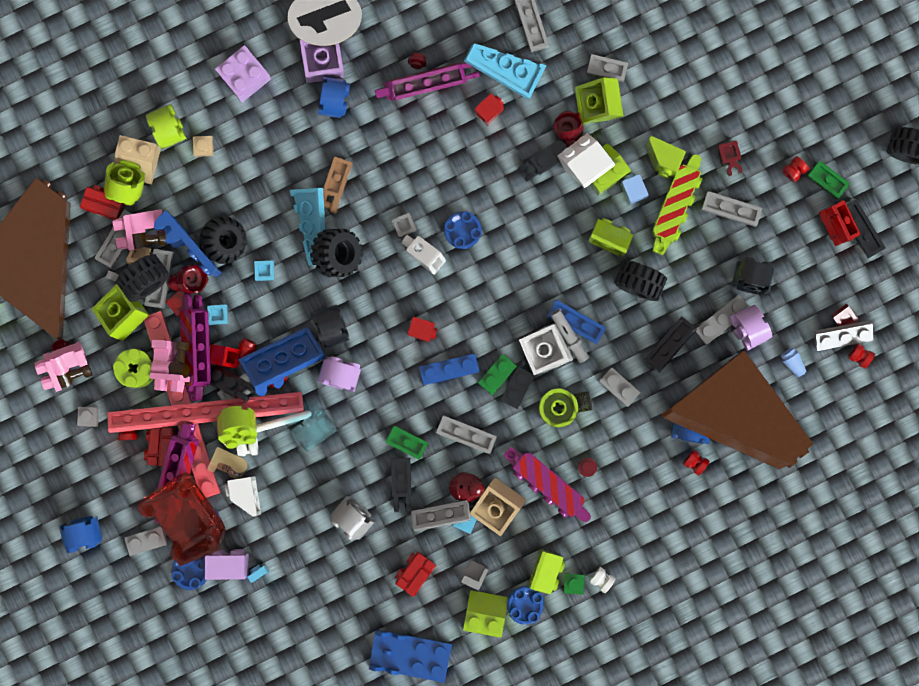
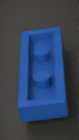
[546,300,606,345]
[419,354,479,385]

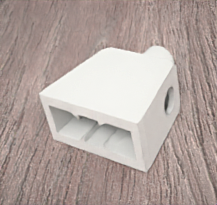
[402,234,446,275]

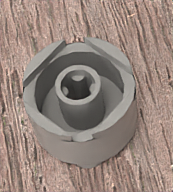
[330,496,375,541]

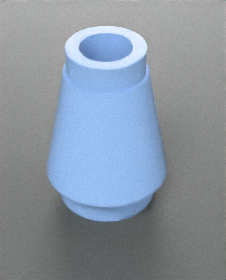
[781,348,807,377]

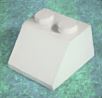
[557,133,615,188]
[519,324,573,375]
[225,476,261,516]

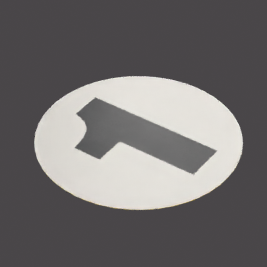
[288,0,362,46]

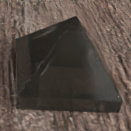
[574,391,592,413]

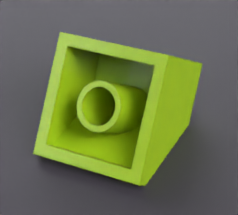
[575,77,623,124]
[645,136,686,179]
[590,143,631,196]
[588,218,633,257]
[91,284,149,341]
[528,549,565,594]
[463,590,508,638]

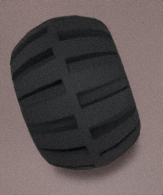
[199,216,247,264]

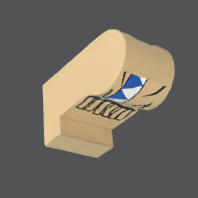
[207,447,247,479]

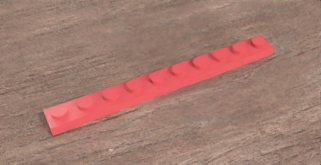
[144,311,221,499]
[107,392,304,433]

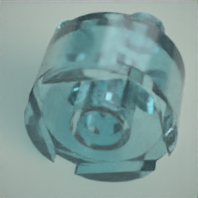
[291,408,337,452]

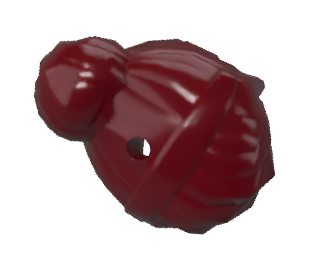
[553,110,584,147]
[167,263,209,294]
[448,472,485,502]

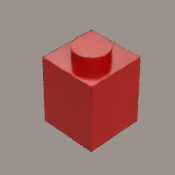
[474,93,504,126]
[408,317,438,343]
[210,344,240,369]

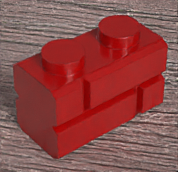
[80,185,126,220]
[819,200,861,246]
[144,427,176,466]
[394,551,437,597]

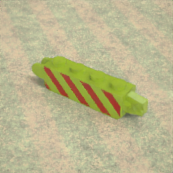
[651,154,703,256]

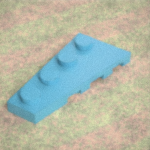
[464,43,546,99]
[290,188,326,265]

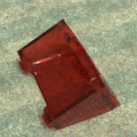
[137,472,226,566]

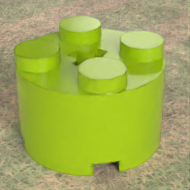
[146,104,187,149]
[104,160,145,206]
[113,349,153,388]
[538,388,578,428]
[216,406,257,449]

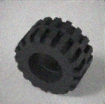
[886,127,919,165]
[310,229,363,277]
[116,254,170,302]
[614,261,667,301]

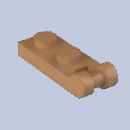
[323,156,353,213]

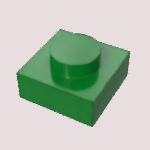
[564,573,585,595]

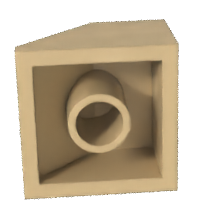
[115,135,161,185]
[470,477,526,536]

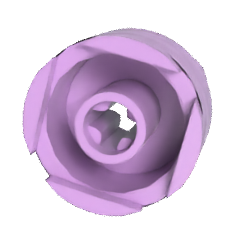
[729,305,772,351]
[317,356,361,392]

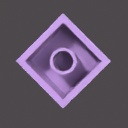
[300,40,344,83]
[215,45,271,103]
[205,549,249,580]

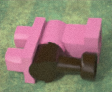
[112,209,167,250]
[150,340,190,392]
[34,342,93,392]

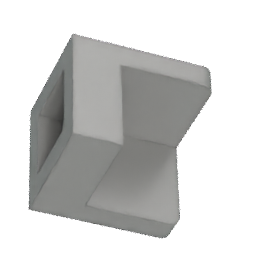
[461,560,489,591]

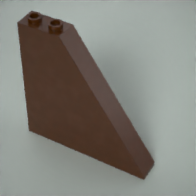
[0,178,71,339]
[661,351,813,469]

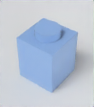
[620,173,648,205]

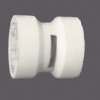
[237,437,258,457]
[589,567,616,594]

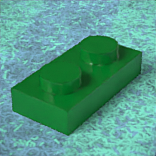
[807,161,850,199]
[478,354,517,395]
[385,426,428,460]

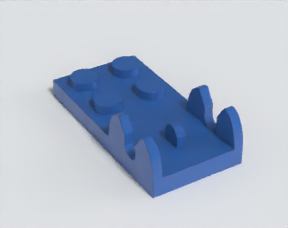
[154,210,222,277]
[238,327,325,396]
[369,629,452,683]

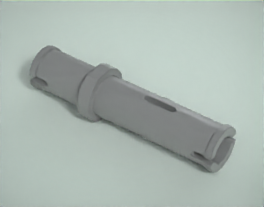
[550,309,589,363]

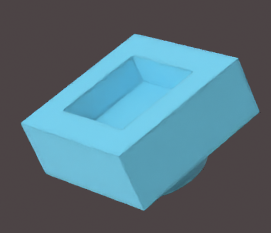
[254,261,275,281]
[207,305,229,325]
[453,515,477,534]
[247,565,269,583]

